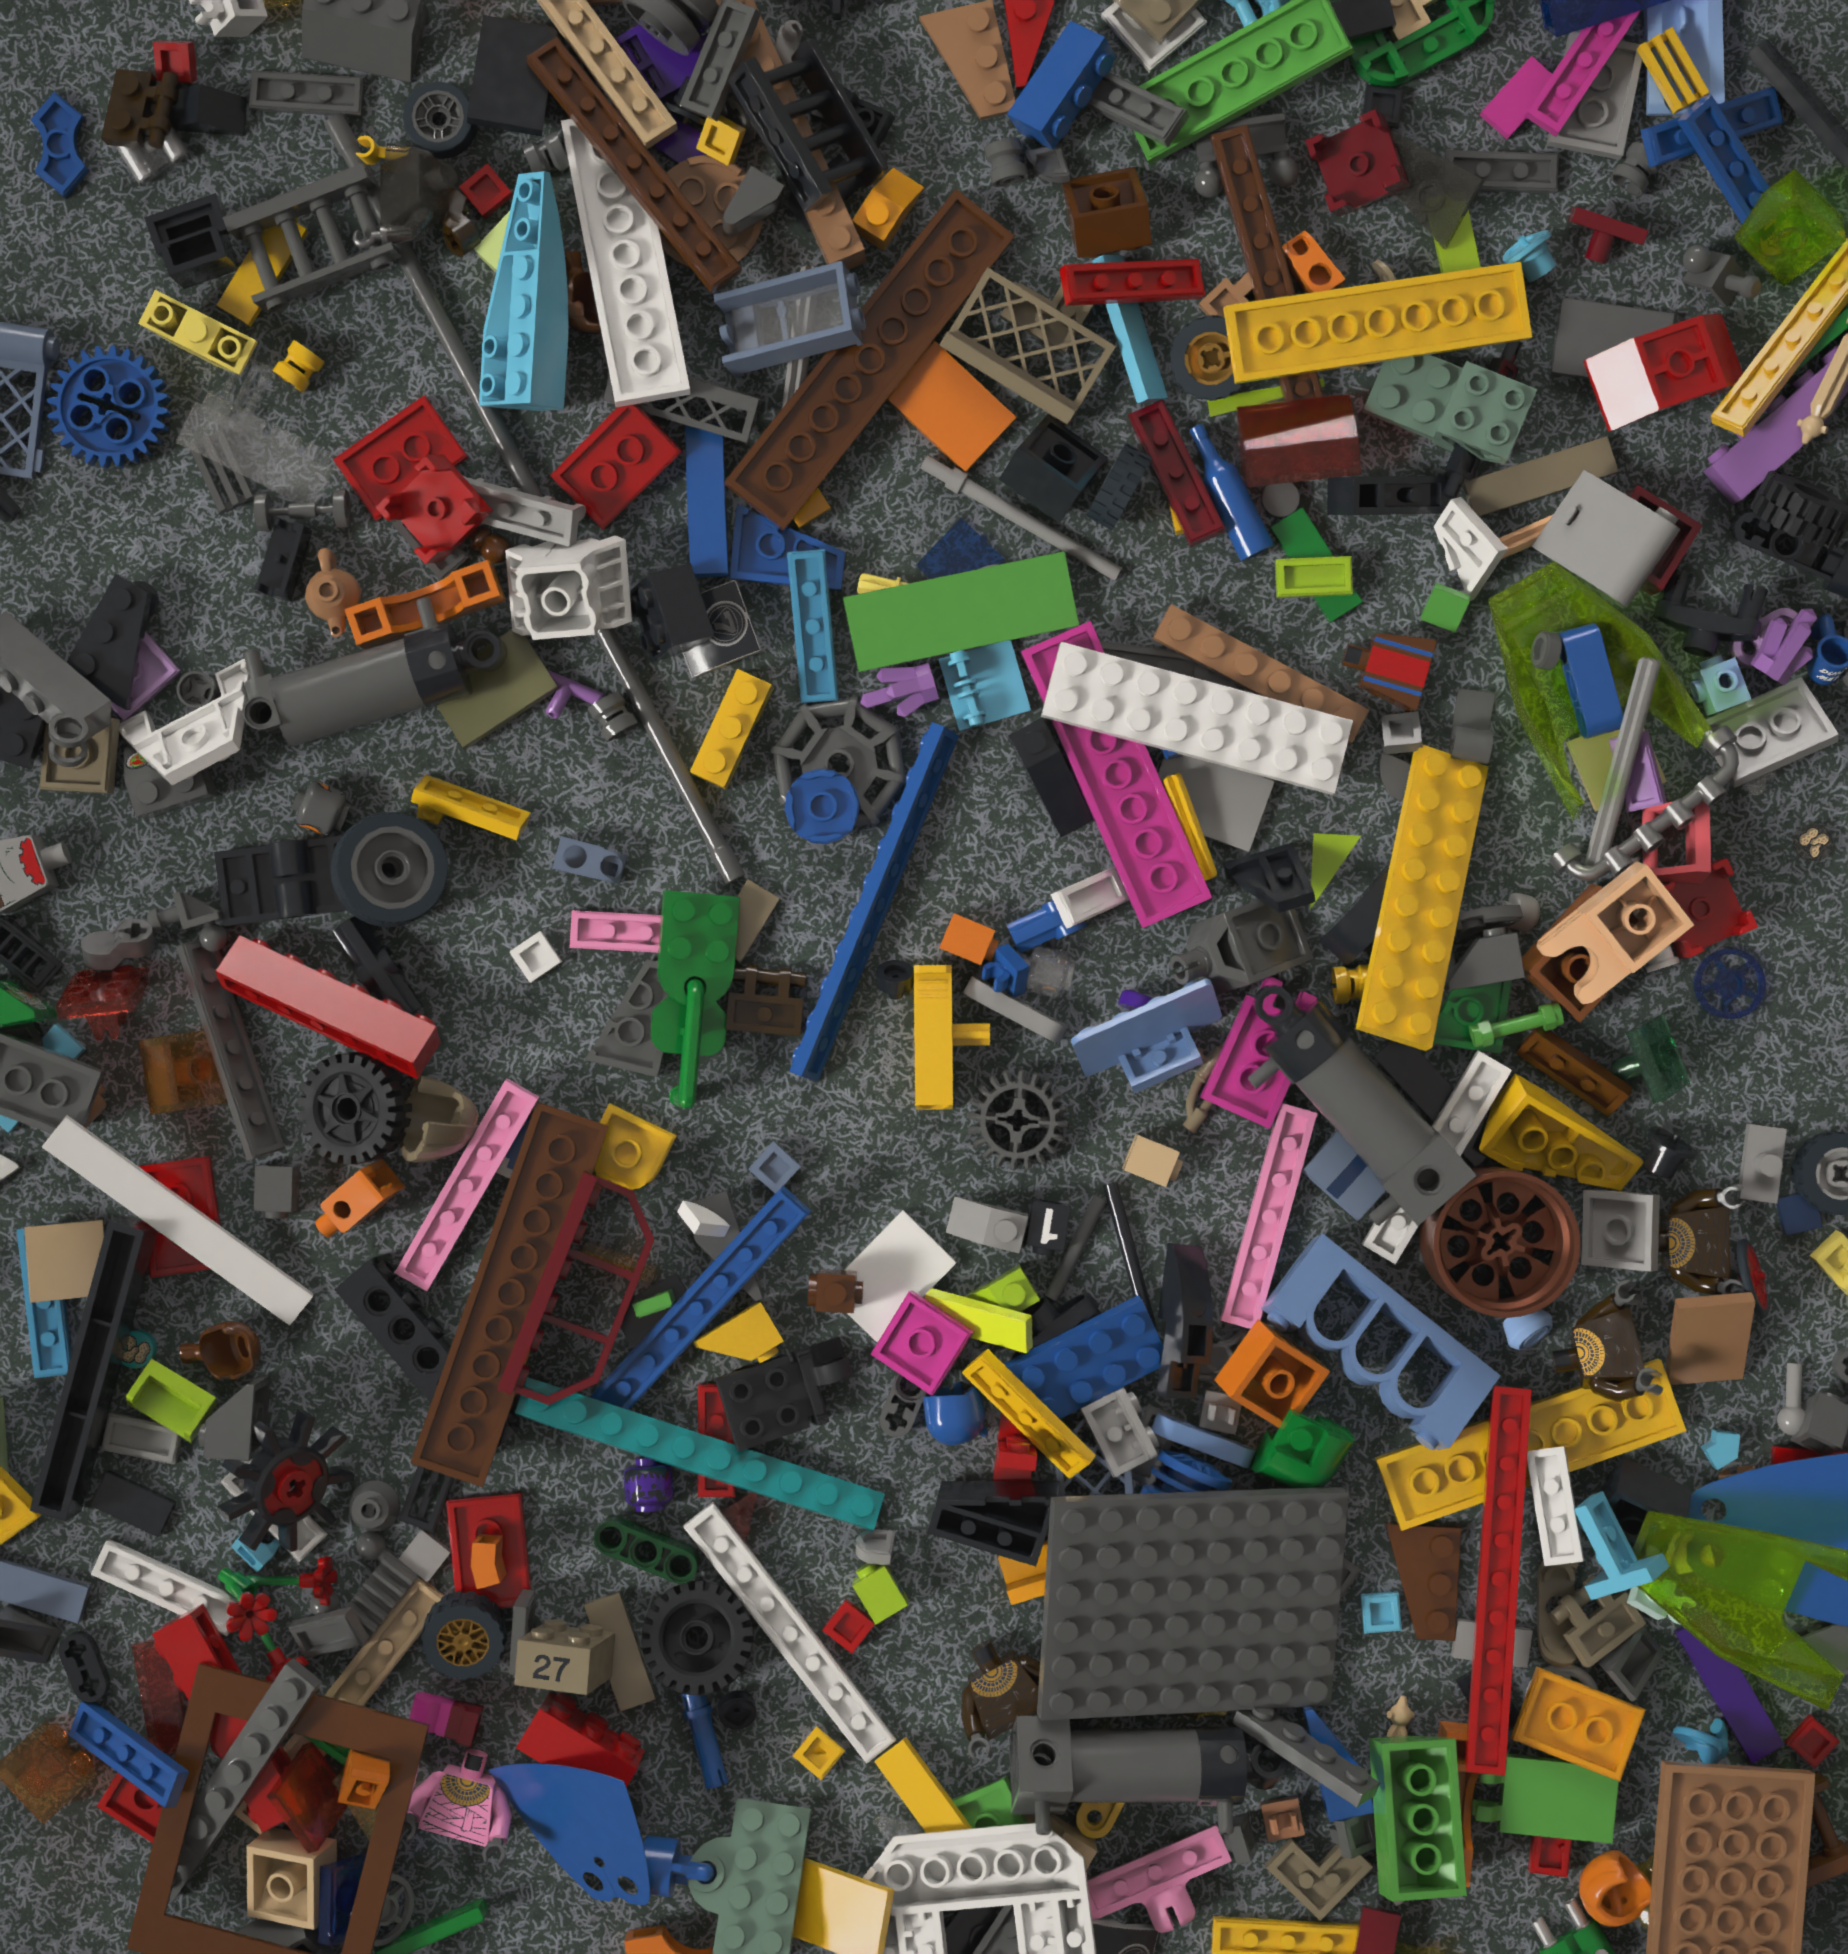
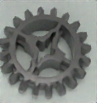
[967,1069,1068,1171]

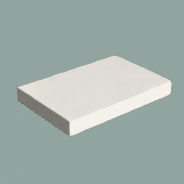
[845,1210,957,1343]

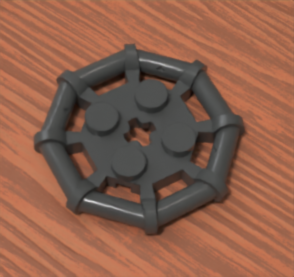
[770,695,906,827]

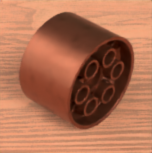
[1419,1166,1580,1318]

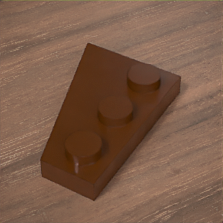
[1384,1522,1461,1641]

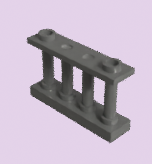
[223,163,403,312]

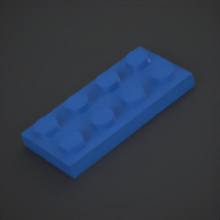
[1004,1295,1163,1419]

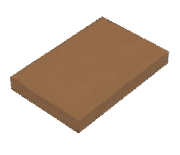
[1666,1292,1755,1385]

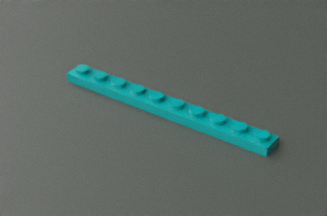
[514,1377,885,1531]

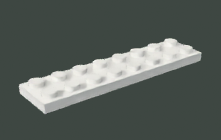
[561,111,691,407]
[1041,642,1353,795]

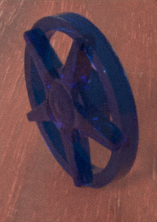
[1694,948,1766,1019]

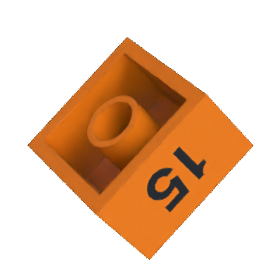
[1214,1319,1330,1428]

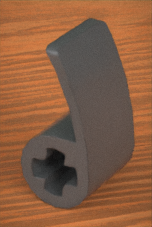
[1449,689,1495,764]

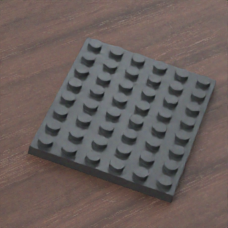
[1037,1487,1349,1721]

